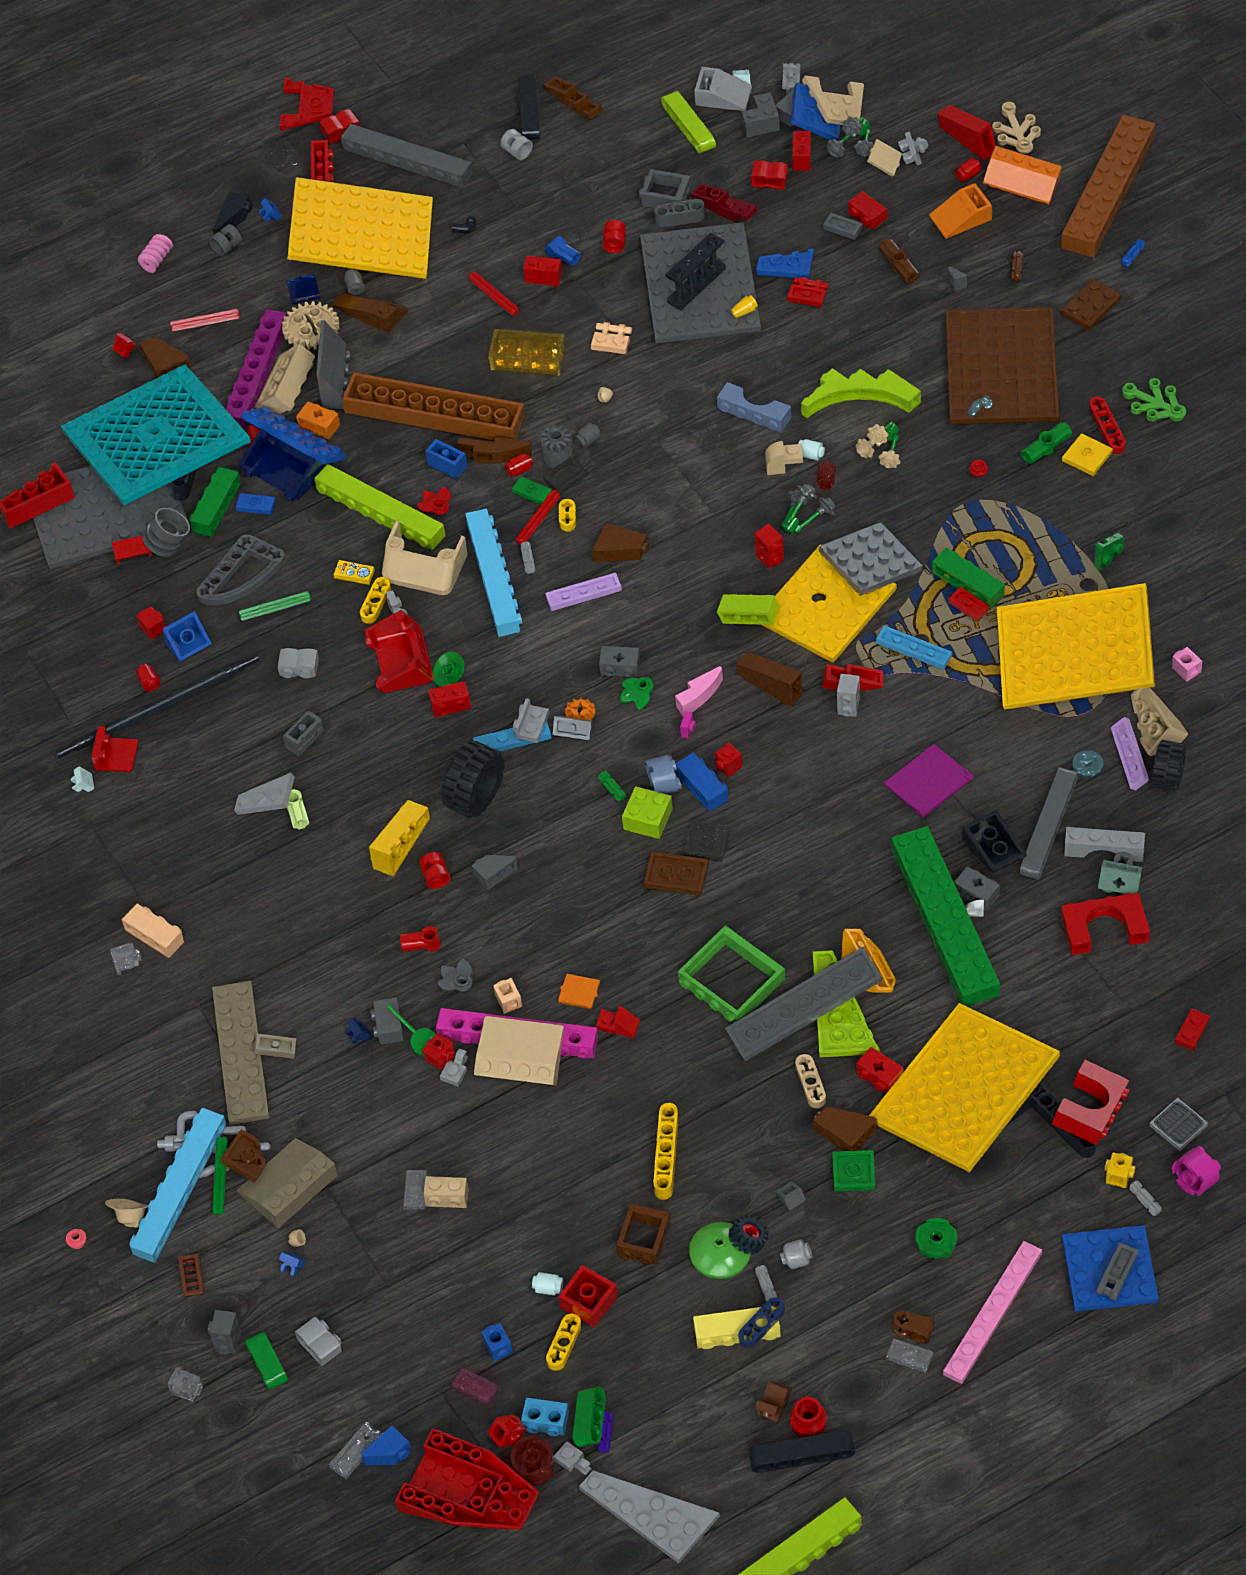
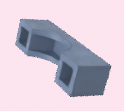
[717,382,791,433]

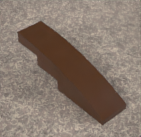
[543,76,603,120]

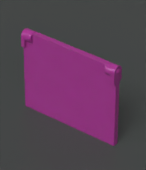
[884,744,974,818]

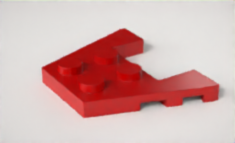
[280,78,334,130]

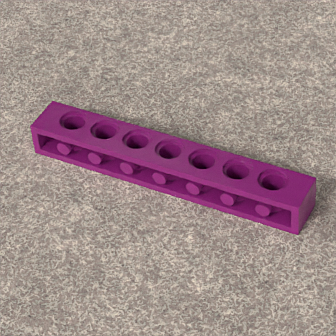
[225,309,287,430]

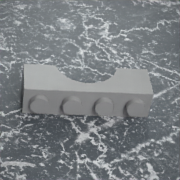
[1064,827,1145,862]

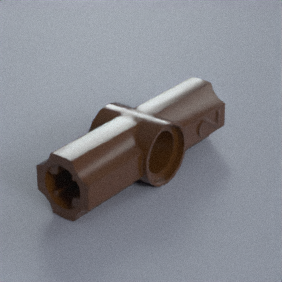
[879,238,919,284]

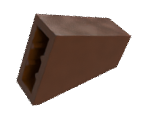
[139,337,191,378]
[592,523,649,562]
[813,1106,877,1151]

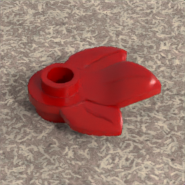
[417,487,451,515]

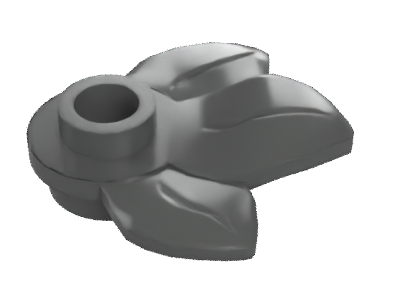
[437,959,473,992]

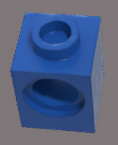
[481,1323,513,1361]

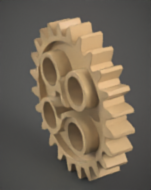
[282,301,340,350]

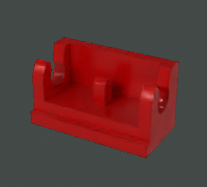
[112,535,153,564]

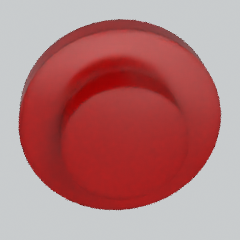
[969,460,988,477]

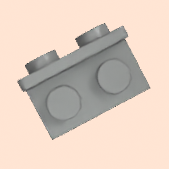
[513,698,549,743]

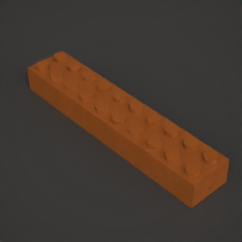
[1061,115,1156,258]
[342,372,525,441]

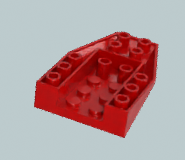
[395,1429,539,1530]

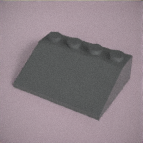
[317,320,351,409]

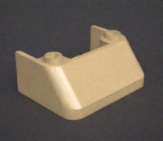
[382,521,468,595]

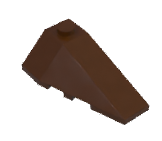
[331,293,409,334]

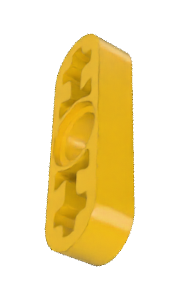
[360,577,391,624]
[546,1314,581,1371]

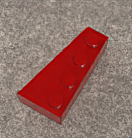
[0,462,75,528]

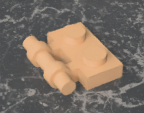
[591,322,632,354]

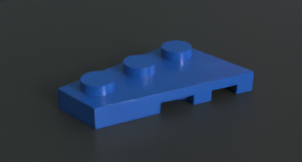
[757,249,814,279]

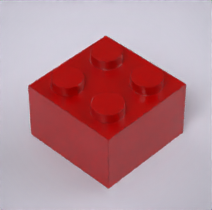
[559,1265,618,1328]

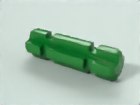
[598,771,626,802]

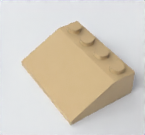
[474,1016,564,1086]

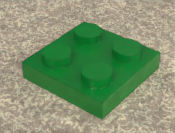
[833,1150,875,1191]

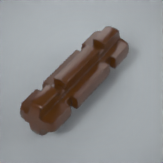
[1011,251,1023,282]

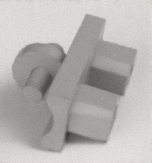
[782,63,800,94]
[898,131,928,166]

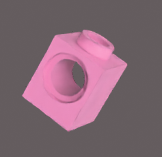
[1172,647,1202,682]

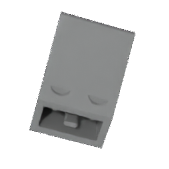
[695,67,752,111]

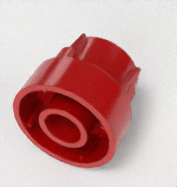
[790,1396,827,1438]

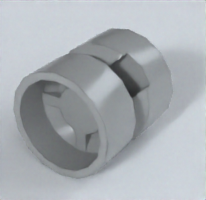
[500,129,533,160]

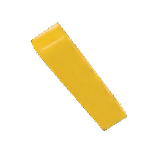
[653,1103,679,1200]

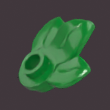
[620,677,654,710]

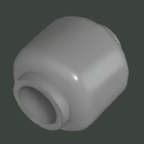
[780,1239,812,1269]

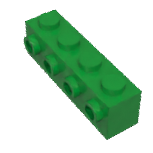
[189,467,241,537]
[932,547,1005,610]

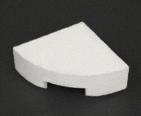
[965,900,984,917]

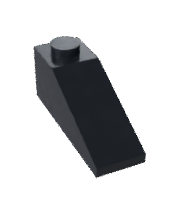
[213,192,252,234]

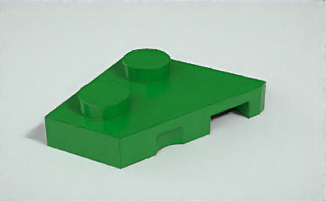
[1094,533,1124,570]

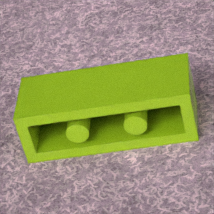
[717,594,780,625]

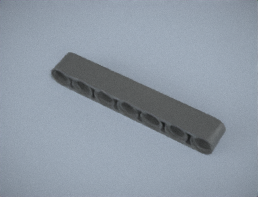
[1020,767,1078,880]

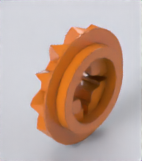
[565,697,595,720]

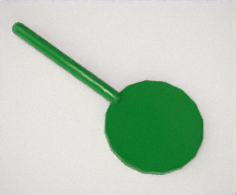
[387,1005,436,1057]

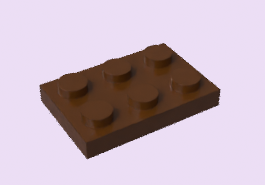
[1061,278,1122,331]
[644,851,709,896]

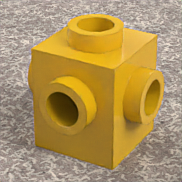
[1104,1153,1136,1188]

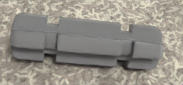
[520,542,535,574]
[1130,1180,1162,1216]
[755,1265,777,1302]

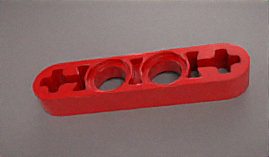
[1089,397,1126,454]

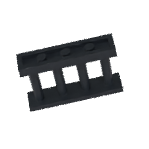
[665,233,726,311]

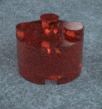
[510,1436,555,1486]

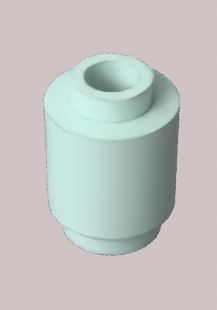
[798,439,825,461]
[532,1272,564,1296]

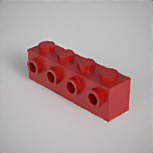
[311,140,334,183]

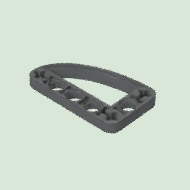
[196,534,286,605]

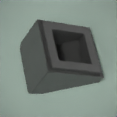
[948,267,967,291]
[775,1181,805,1210]

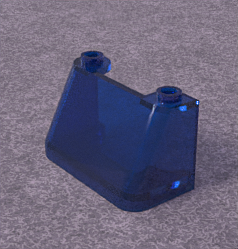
[239,429,325,502]

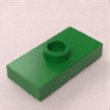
[512,476,552,505]

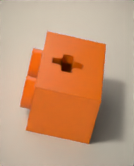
[297,401,340,440]

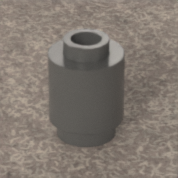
[344,269,365,295]
[573,423,600,449]

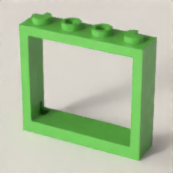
[678,926,785,1023]

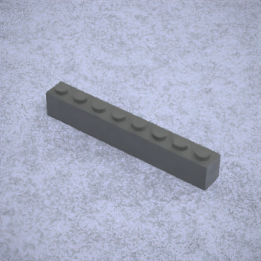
[341,124,472,188]

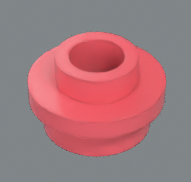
[66,1229,87,1249]

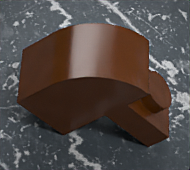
[755,1381,792,1422]

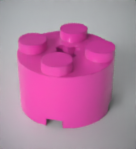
[1172,1146,1221,1196]

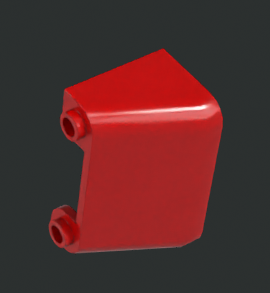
[364,610,434,693]

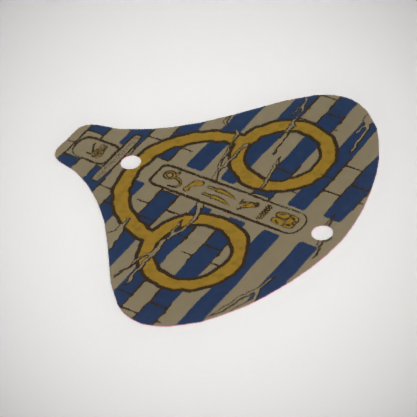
[856,500,1108,717]

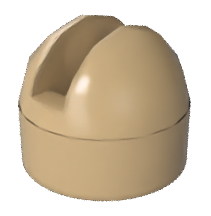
[597,387,613,402]
[288,1229,306,1247]

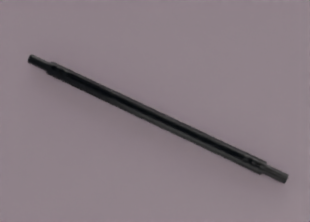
[56,654,260,758]

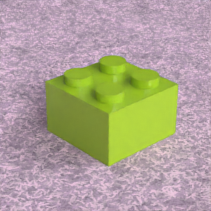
[622,786,673,839]

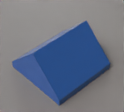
[162,611,212,662]

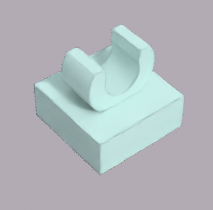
[71,766,94,792]

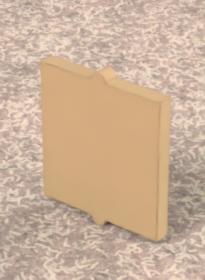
[867,139,902,177]

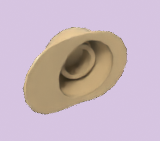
[105,1199,149,1228]

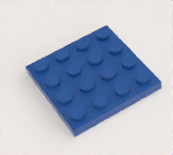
[1062,1225,1158,1312]

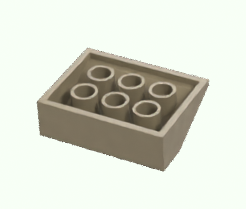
[237,1138,338,1228]

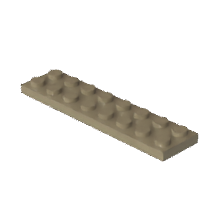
[212,981,269,1125]

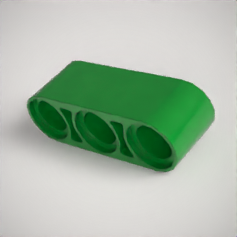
[245,1331,288,1390]
[573,1386,606,1448]

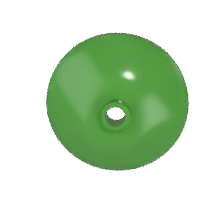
[689,1222,751,1279]

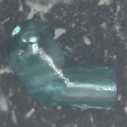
[967,396,993,416]

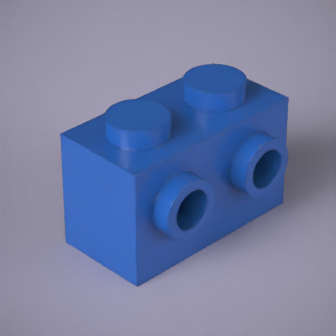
[425,439,467,479]

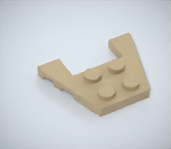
[802,76,864,125]

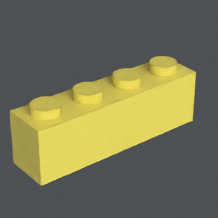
[693,1306,781,1349]

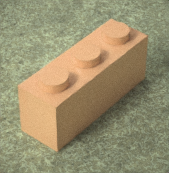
[122,904,184,958]

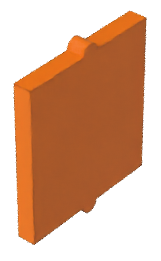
[558,974,600,1009]

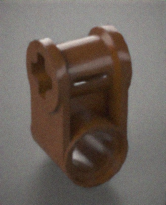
[893,1311,935,1344]

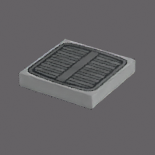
[1150,1098,1208,1151]

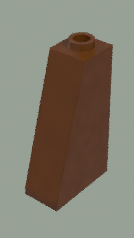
[736,652,802,707]

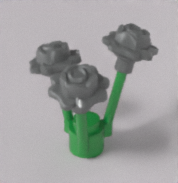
[826,116,873,158]
[781,483,835,534]

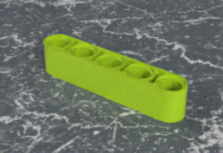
[661,91,716,154]

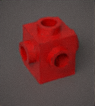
[422,1034,456,1070]
[488,1414,526,1448]

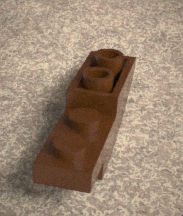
[457,437,532,463]

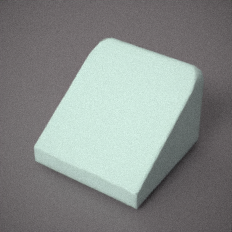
[732,70,750,84]

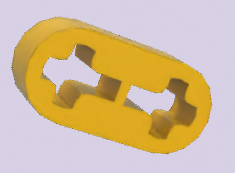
[559,499,576,532]

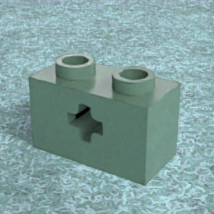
[1098,860,1143,895]

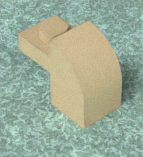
[765,441,803,475]

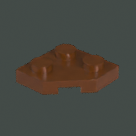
[220,1129,266,1183]

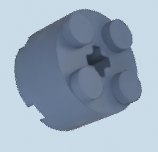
[645,755,682,794]

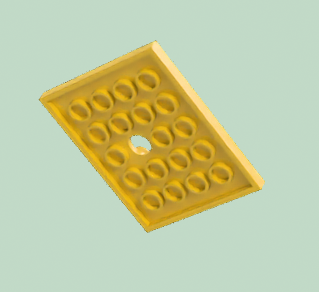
[763,545,897,663]

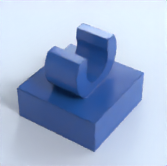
[259,198,282,222]
[279,1252,307,1276]

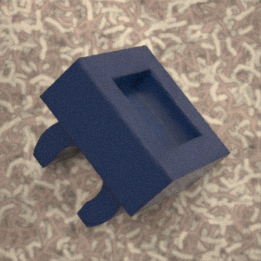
[345,1017,372,1044]

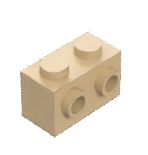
[424,1176,469,1208]

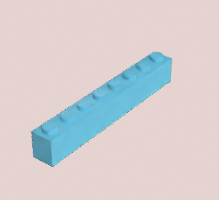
[466,509,522,637]
[130,1108,226,1263]

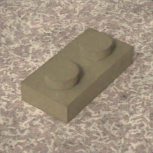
[254,1033,296,1059]

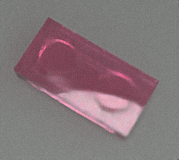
[452,1367,499,1406]

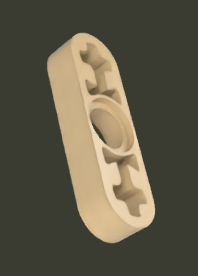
[796,1054,826,1108]

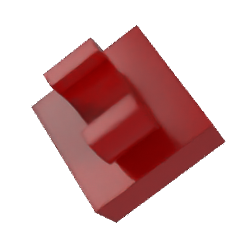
[112,333,136,358]

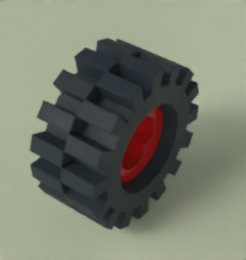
[728,1215,769,1255]

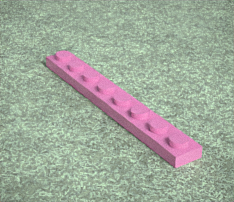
[943,1241,1042,1384]

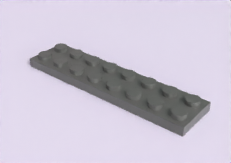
[725,947,883,1061]

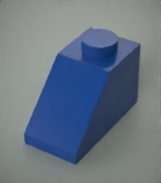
[361,1426,411,1465]

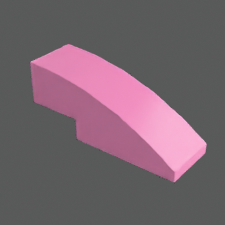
[675,666,723,717]

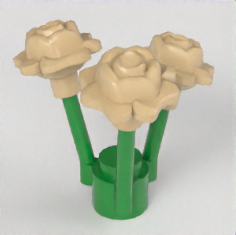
[856,422,900,468]

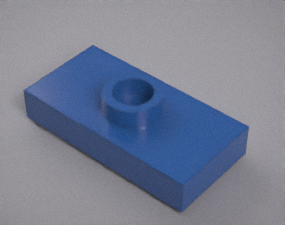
[236,493,276,515]

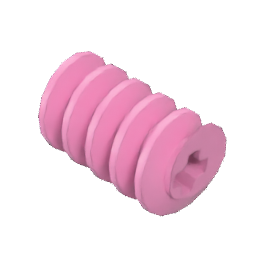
[138,234,173,273]

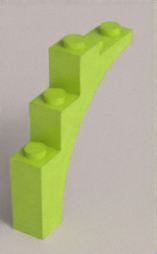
[801,368,921,418]

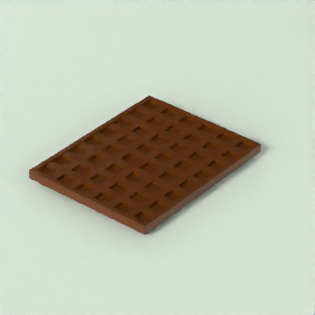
[946,307,1059,424]

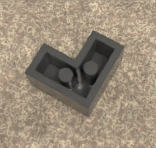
[742,92,780,137]

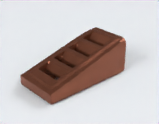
[178,1253,204,1297]

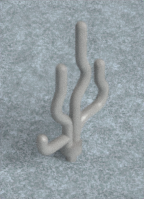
[157,1111,271,1178]

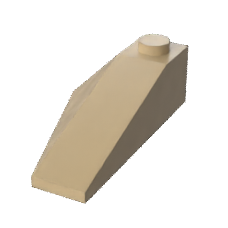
[1131,687,1188,756]

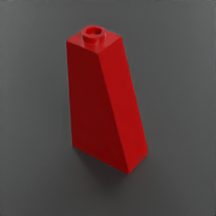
[937,105,996,161]

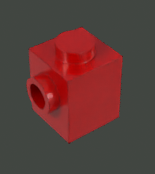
[136,606,165,640]
[715,743,742,777]

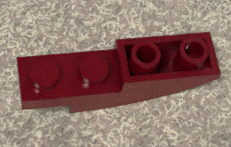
[691,183,758,222]

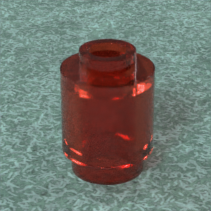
[817,462,836,490]

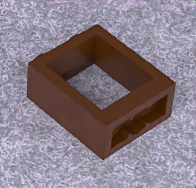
[616,1203,671,1265]

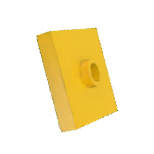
[1062,433,1113,476]

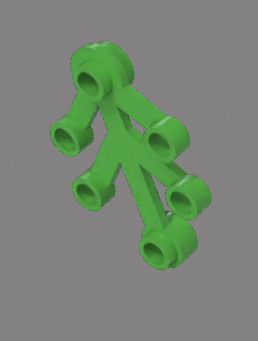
[1122,378,1186,422]

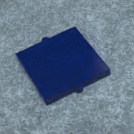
[286,274,321,305]

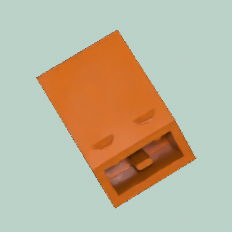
[929,183,992,239]

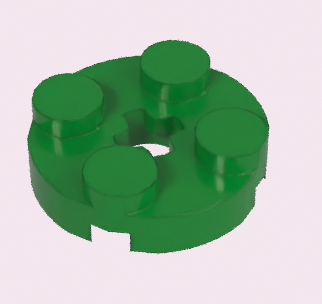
[916,1218,957,1258]

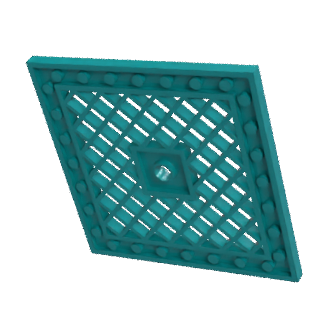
[61,364,251,505]

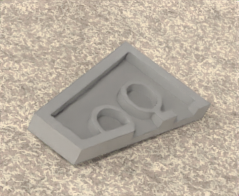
[234,773,295,815]

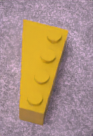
[369,800,430,877]

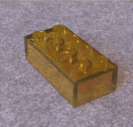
[488,329,566,375]

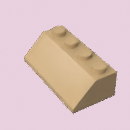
[255,343,315,414]

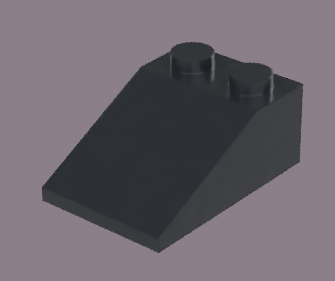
[962,810,1027,873]

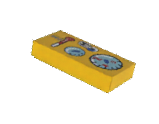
[334,560,375,585]

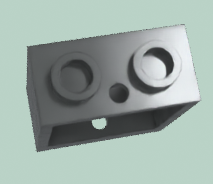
[639,169,691,208]

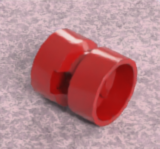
[602,220,626,253]
[419,852,451,889]

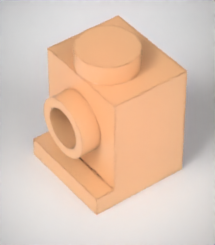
[493,978,522,1014]

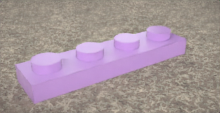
[545,573,622,611]
[1111,717,1149,791]

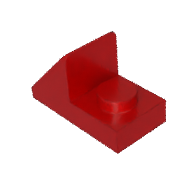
[596,1006,640,1038]

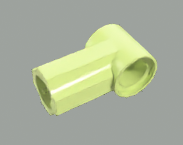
[287,789,309,830]

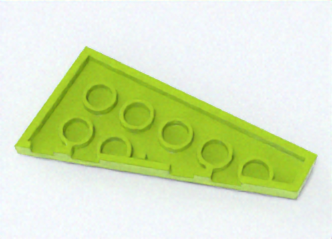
[813,950,880,1057]

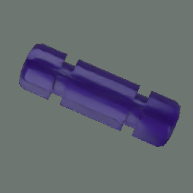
[598,1412,613,1453]

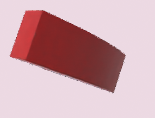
[822,664,883,691]

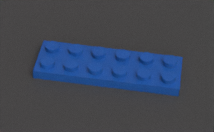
[241,406,346,465]

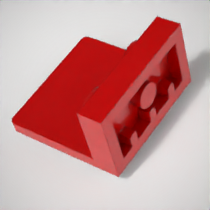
[91,726,138,772]

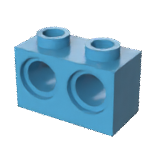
[521,1398,569,1436]

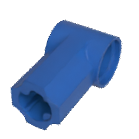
[545,236,581,266]

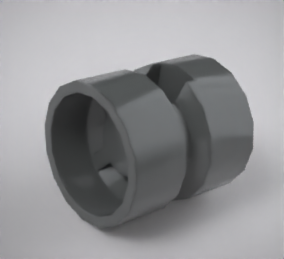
[209,224,242,256]

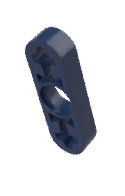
[738,1297,785,1348]

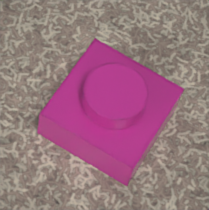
[680,711,696,739]

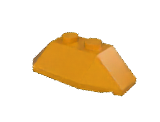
[841,929,896,993]

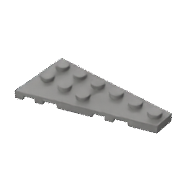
[579,1471,720,1563]

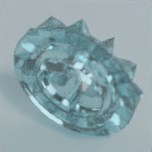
[1073,750,1103,778]

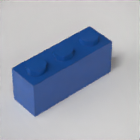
[675,752,728,812]

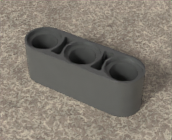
[654,199,705,227]

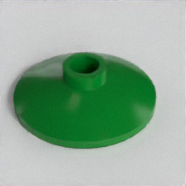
[433,652,464,687]

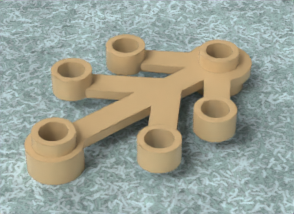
[992,102,1041,154]

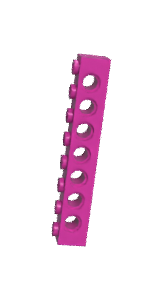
[436,1008,598,1059]

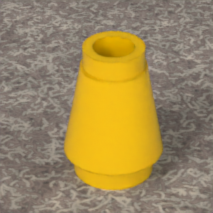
[730,295,758,318]

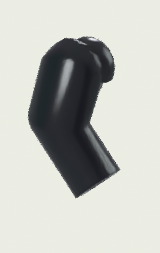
[452,217,477,233]

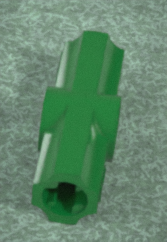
[1021,422,1072,464]

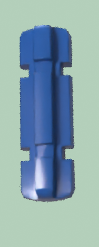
[1121,239,1145,267]

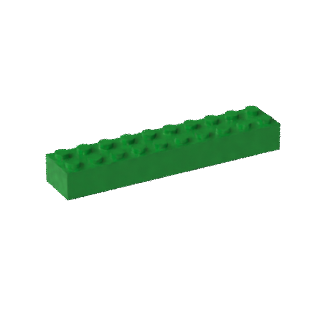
[891,826,1000,1006]

